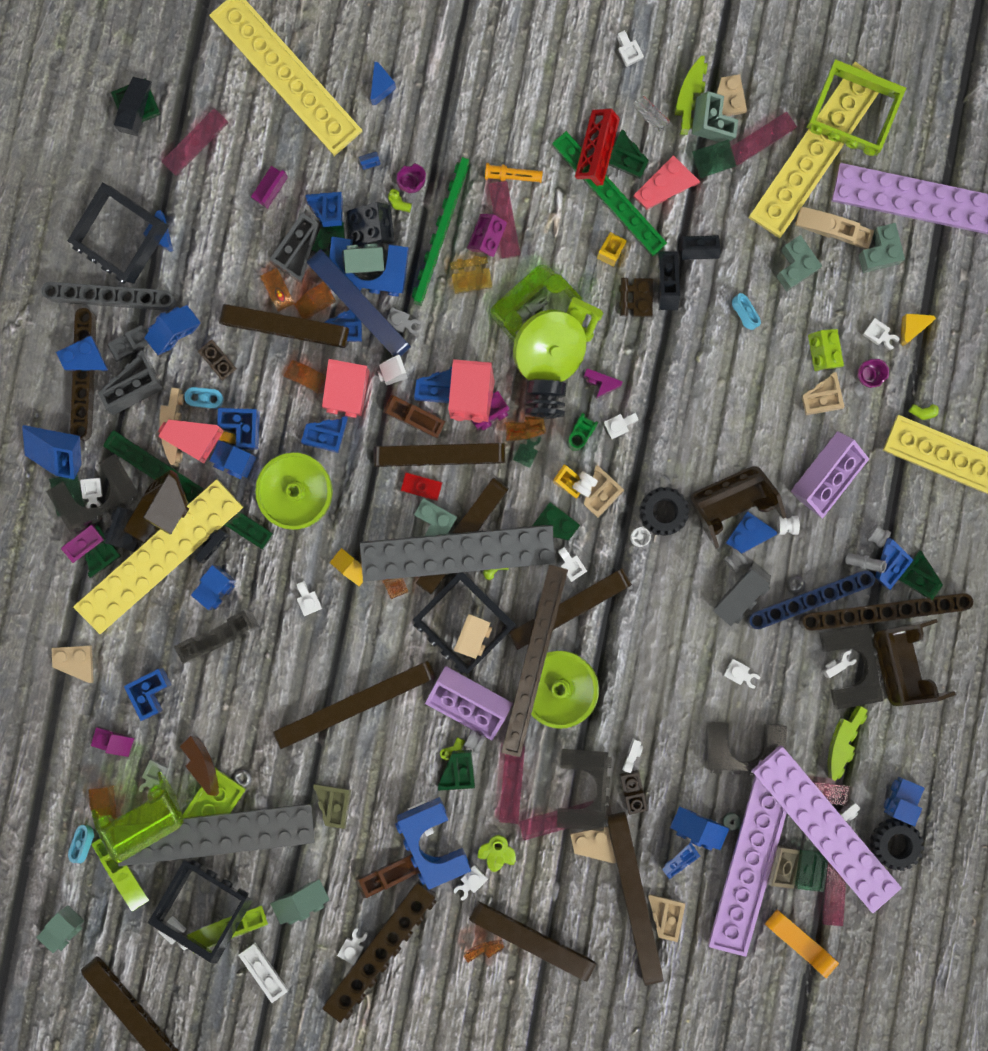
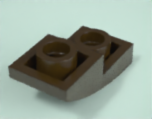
[197,339,237,381]
[620,770,648,815]

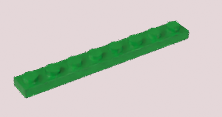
[552,131,667,257]
[412,157,470,306]

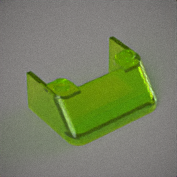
[490,265,582,342]
[91,772,183,863]

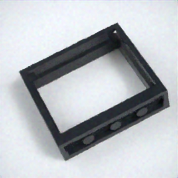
[67,182,169,284]
[413,572,516,674]
[148,860,253,963]

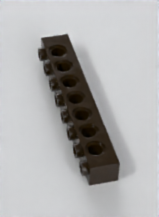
[322,880,437,1023]

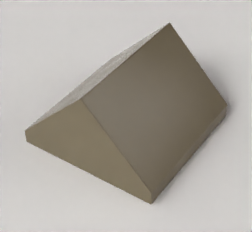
[767,844,803,889]

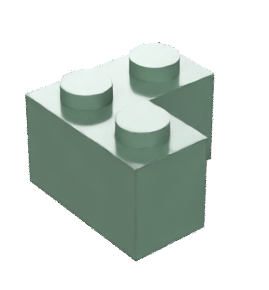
[692,91,738,144]
[858,223,905,273]
[776,235,822,292]
[342,244,384,274]
[414,498,457,536]
[270,879,329,925]
[36,905,84,953]

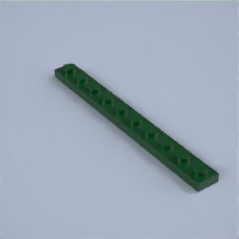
[103,430,274,550]

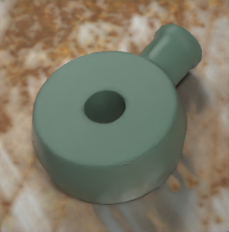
[722,812,741,831]

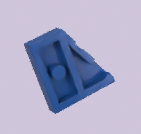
[305,192,343,227]
[324,310,362,342]
[56,336,108,371]
[414,367,452,403]
[301,416,348,453]
[725,511,778,554]
[875,537,913,590]
[662,843,701,879]

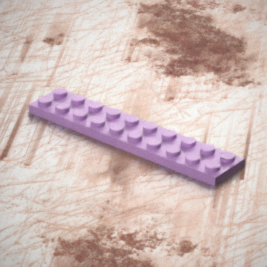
[831,163,988,234]
[751,745,902,913]
[708,760,787,957]

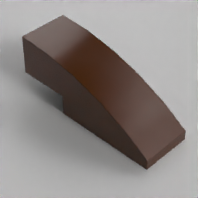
[383,395,446,438]
[180,736,219,796]
[355,854,420,898]

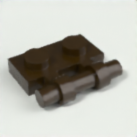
[618,278,653,318]

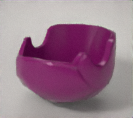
[396,163,426,193]
[857,359,889,388]

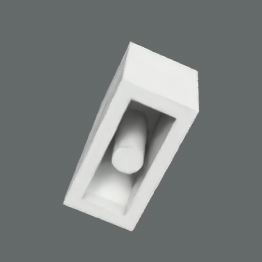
[377,355,408,386]

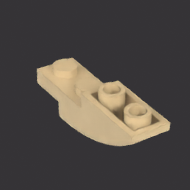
[795,207,874,250]
[160,387,184,467]

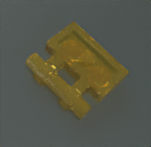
[450,255,492,294]

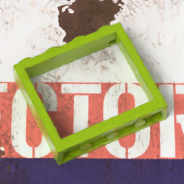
[806,59,906,156]

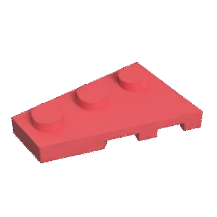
[633,155,700,210]

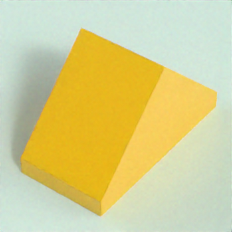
[597,232,627,267]
[900,314,936,346]
[552,464,580,499]
[330,548,363,587]

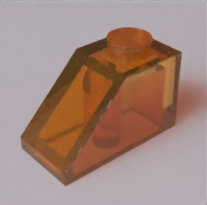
[294,282,336,319]
[283,360,326,394]
[88,785,117,826]

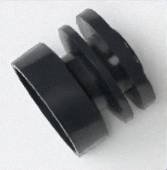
[525,380,566,419]

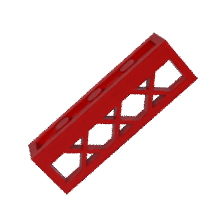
[575,108,620,186]

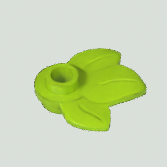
[478,835,516,872]

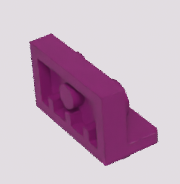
[467,214,507,257]
[471,391,510,431]

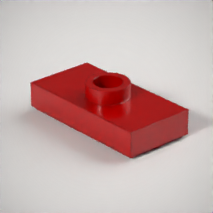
[401,473,443,501]

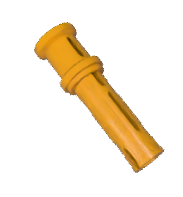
[485,163,543,183]

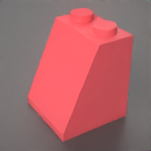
[322,359,370,418]
[448,359,495,423]
[158,420,224,463]

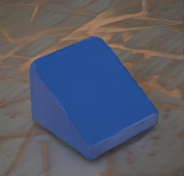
[359,152,380,170]

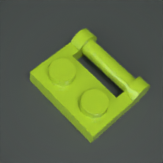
[567,297,603,342]

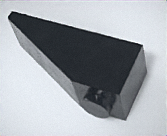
[114,77,152,137]
[658,251,680,310]

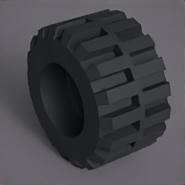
[639,487,689,536]
[870,819,924,871]

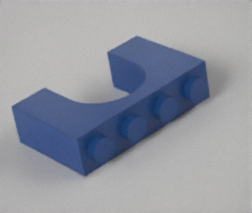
[329,237,410,297]
[395,797,471,890]

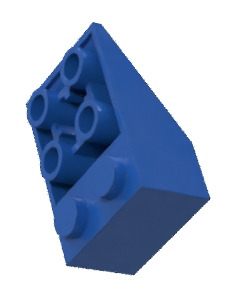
[22,425,82,479]

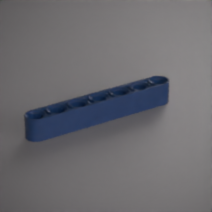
[307,249,411,357]
[746,571,875,629]

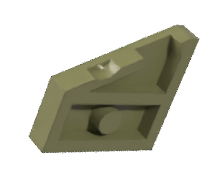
[313,784,351,829]

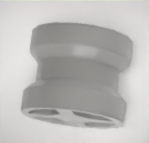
[867,524,891,548]
[724,549,748,573]
[464,730,486,753]

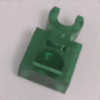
[513,432,541,468]

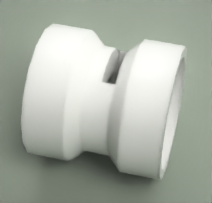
[572,471,598,498]
[777,516,800,535]
[630,527,651,547]

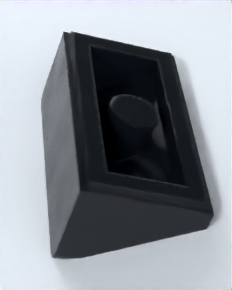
[681,235,721,260]

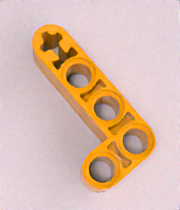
[765,909,839,978]

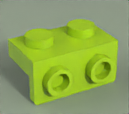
[808,329,844,372]

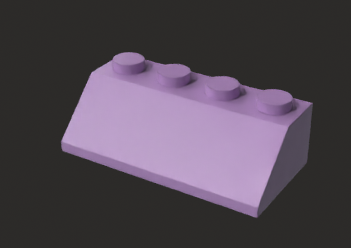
[791,431,869,519]
[425,666,513,740]

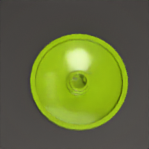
[513,309,586,382]
[255,453,333,530]
[531,651,599,729]

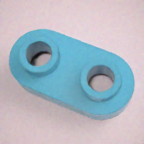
[732,293,761,330]
[184,387,224,409]
[68,825,94,864]

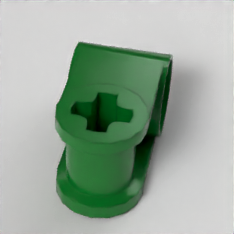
[568,413,599,451]

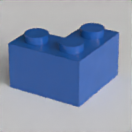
[144,305,201,355]
[217,408,260,450]
[210,440,257,479]
[191,565,236,610]
[124,668,172,721]
[884,777,925,826]
[670,806,729,851]

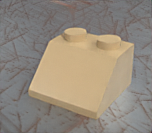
[454,614,493,659]

